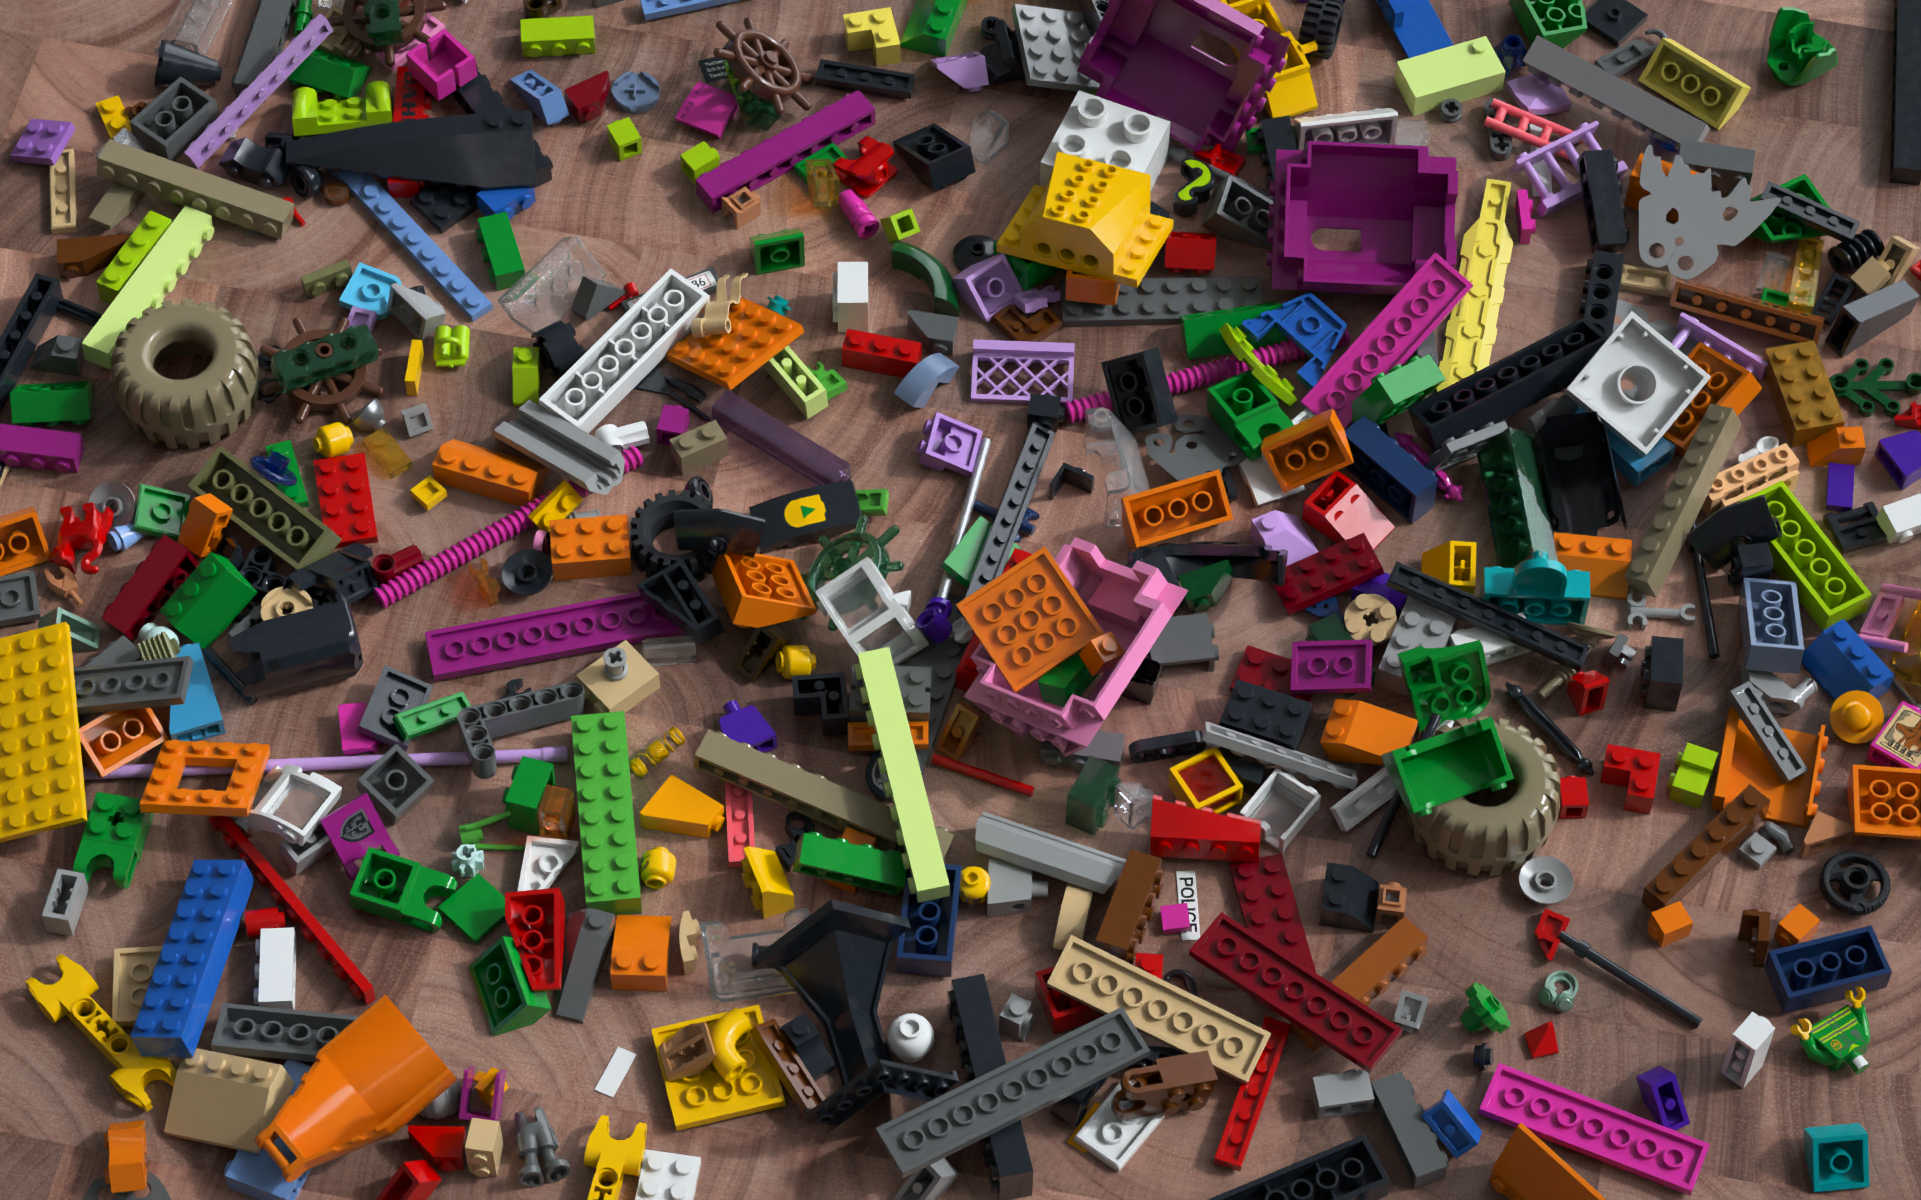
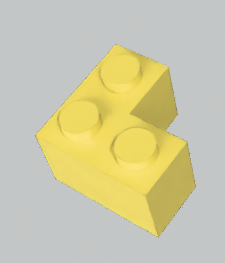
[843,7,900,66]

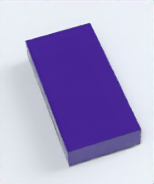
[1825,463,1855,512]

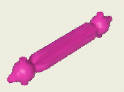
[1394,431,1463,502]

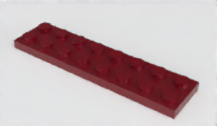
[1189,912,1402,1073]

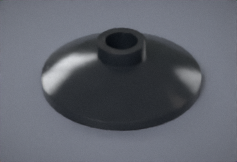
[953,235,996,272]
[501,549,554,596]

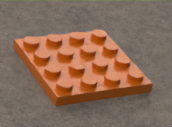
[666,297,804,390]
[956,546,1105,693]

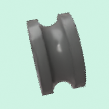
[1440,99,1462,123]

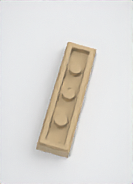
[49,148,77,234]

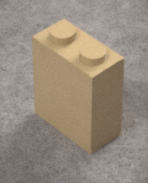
[576,640,660,713]

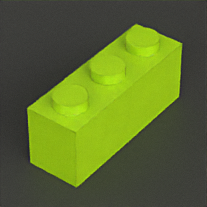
[520,15,595,57]

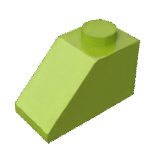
[512,347,541,406]

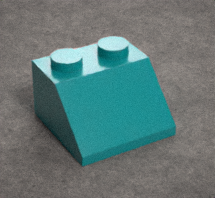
[1804,1123,1870,1192]

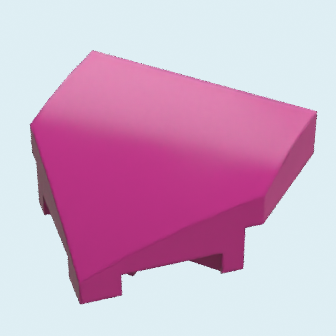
[338,702,382,756]

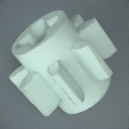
[451,844,485,877]

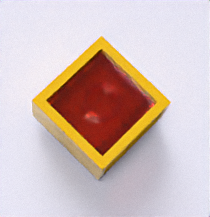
[1168,747,1243,814]

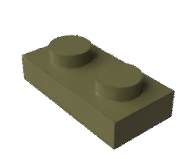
[301,259,352,299]

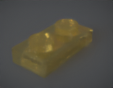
[363,427,413,479]

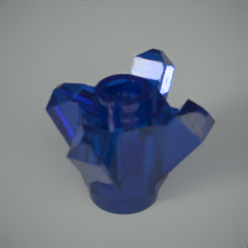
[1493,34,1527,78]

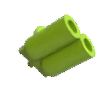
[433,325,470,369]

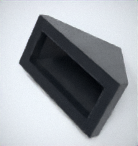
[215,532,244,572]

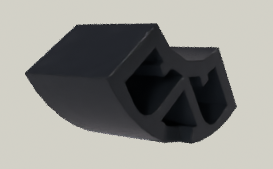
[219,137,294,189]

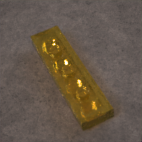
[1787,238,1825,314]

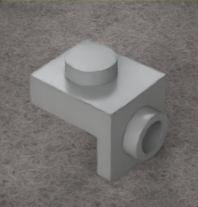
[1392,990,1429,1033]

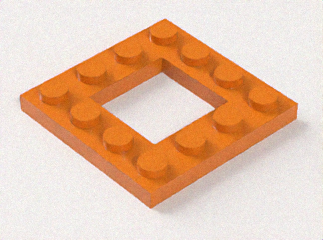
[140,739,271,817]

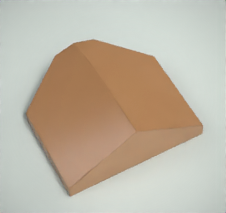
[658,1022,716,1081]

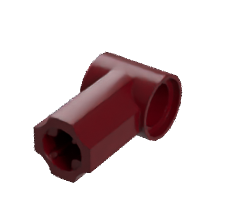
[372,544,424,587]

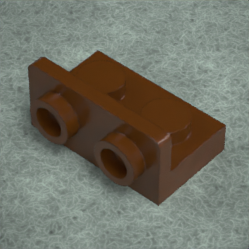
[1738,909,1771,968]

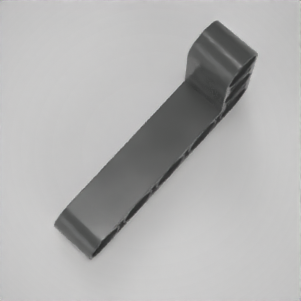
[457,682,586,779]

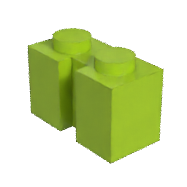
[1667,742,1718,809]

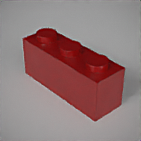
[842,329,922,378]

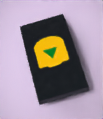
[749,480,865,554]

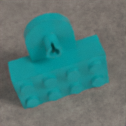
[1479,550,1590,626]

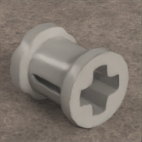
[603,647,628,681]

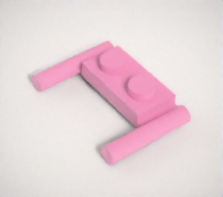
[1858,583,1921,653]

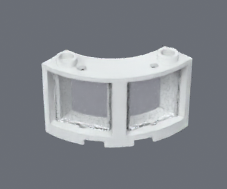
[815,556,929,666]
[232,764,342,846]

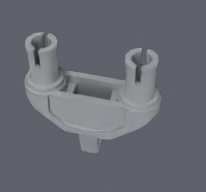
[1740,659,1818,714]

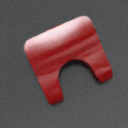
[831,136,898,198]

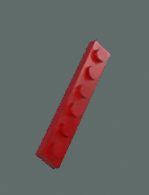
[1214,1016,1291,1171]

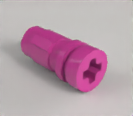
[837,190,879,239]

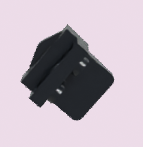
[980,19,1026,83]

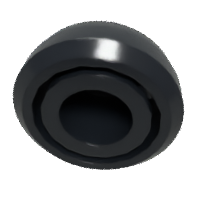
[291,165,324,199]
[680,476,714,504]

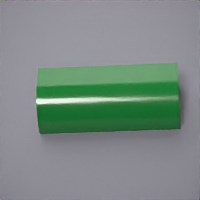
[1179,301,1287,360]

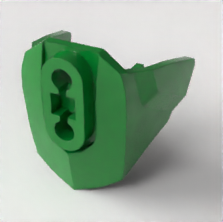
[1766,7,1838,86]

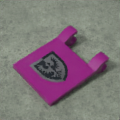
[319,792,400,882]

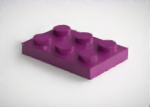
[1290,639,1373,694]

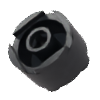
[531,320,586,379]

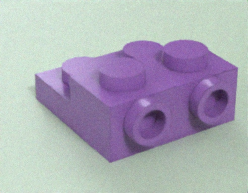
[916,412,983,477]

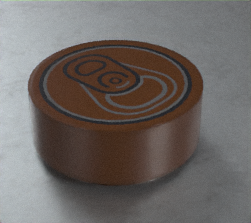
[324,181,350,206]

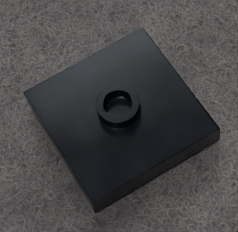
[1585,0,1648,47]

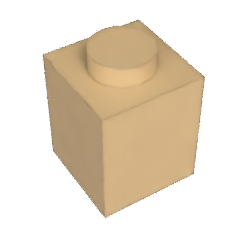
[1850,256,1891,296]

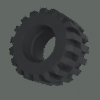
[1298,0,1344,60]

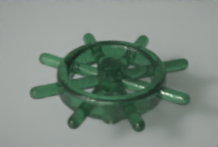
[798,515,904,632]

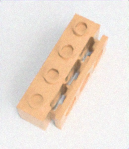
[1701,443,1800,517]

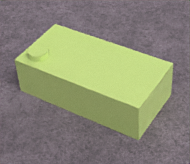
[1394,36,1506,116]

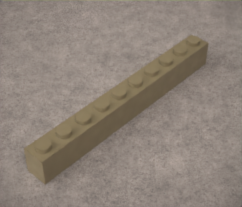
[693,729,955,862]

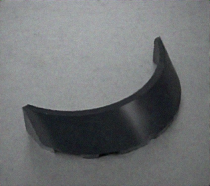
[1128,541,1288,586]

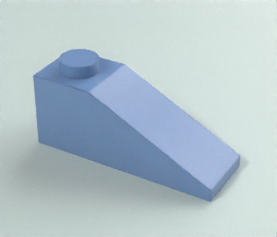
[510,69,569,125]

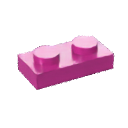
[1515,189,1536,244]

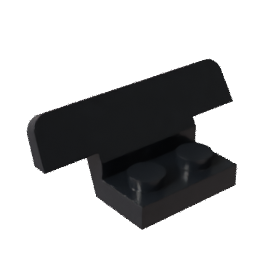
[289,543,378,604]

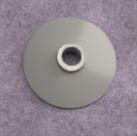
[88,481,136,532]
[1519,856,1573,905]

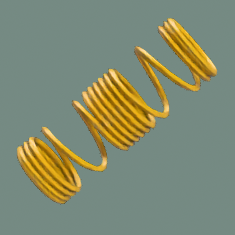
[629,727,685,778]

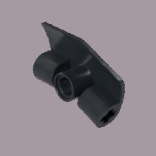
[1686,495,1783,570]
[674,508,766,558]

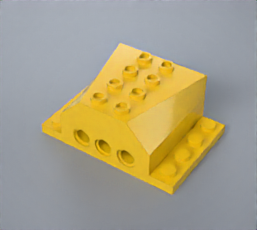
[996,152,1173,288]

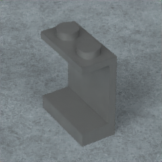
[1147,613,1219,677]

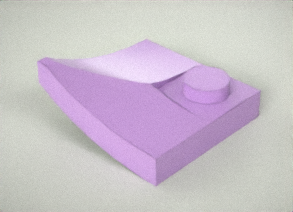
[1506,74,1572,115]

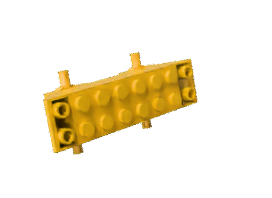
[1219,0,1318,118]

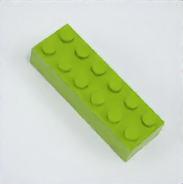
[1739,480,1872,631]

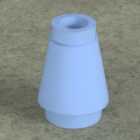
[107,523,147,551]

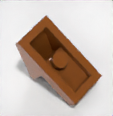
[935,702,983,761]

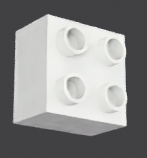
[1040,91,1170,192]

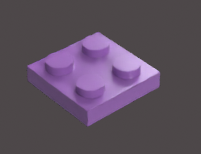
[10,119,76,165]

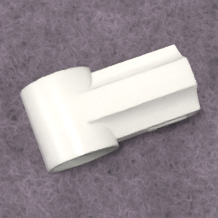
[595,421,650,452]

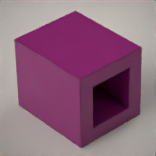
[656,404,690,446]

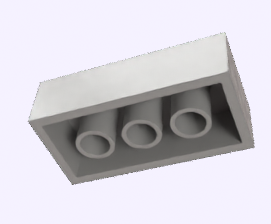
[1375,596,1459,697]

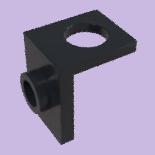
[1049,463,1095,500]

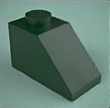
[1178,559,1234,614]

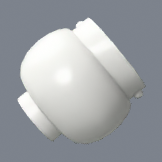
[888,1013,934,1062]

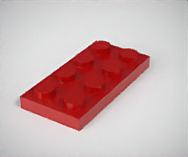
[313,452,378,549]

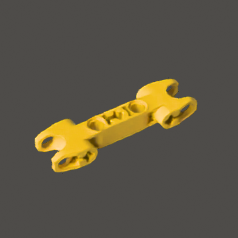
[25,954,177,1112]
[584,1115,647,1200]

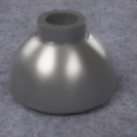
[352,398,387,433]

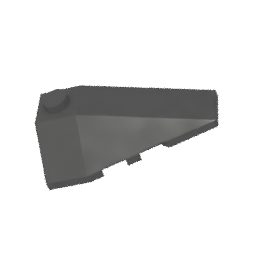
[556,908,616,1023]

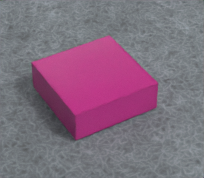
[1160,903,1191,934]

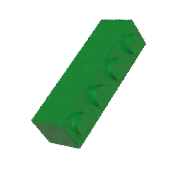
[792,832,907,896]

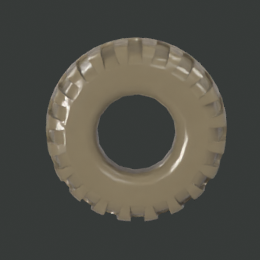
[111,298,259,449]
[1407,716,1560,876]

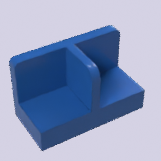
[1421,1089,1482,1159]

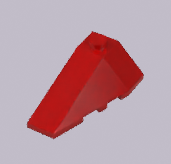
[505,888,565,992]

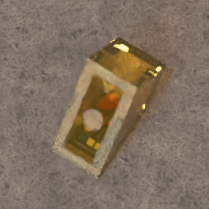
[805,159,840,210]

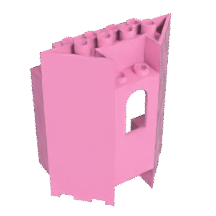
[964,537,1188,757]

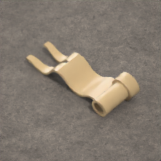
[691,273,748,339]

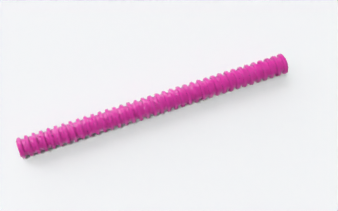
[1064,328,1350,424]
[373,445,643,609]

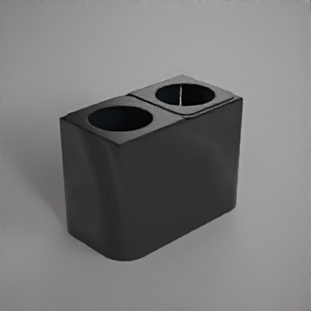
[1120,658,1161,705]

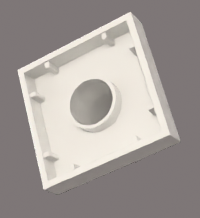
[1564,311,1711,457]

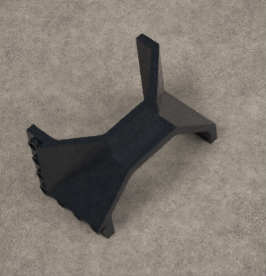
[757,899,959,1134]

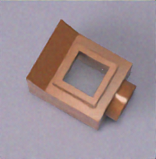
[721,187,762,229]
[1375,882,1407,924]

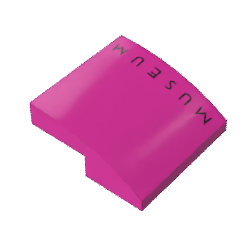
[675,81,743,139]

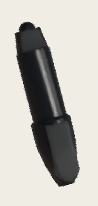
[664,374,707,403]

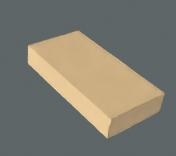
[1619,264,1672,297]

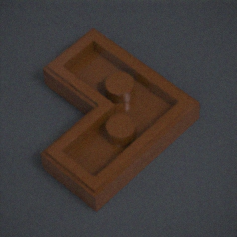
[991,304,1062,342]

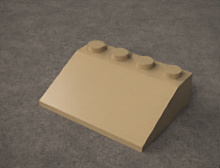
[164,1048,295,1154]

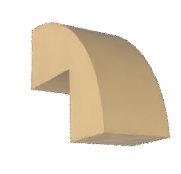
[1053,882,1095,950]

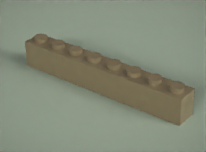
[97,139,295,240]
[1624,404,1742,598]

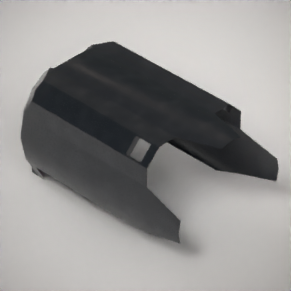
[1534,411,1627,536]
[229,592,363,698]

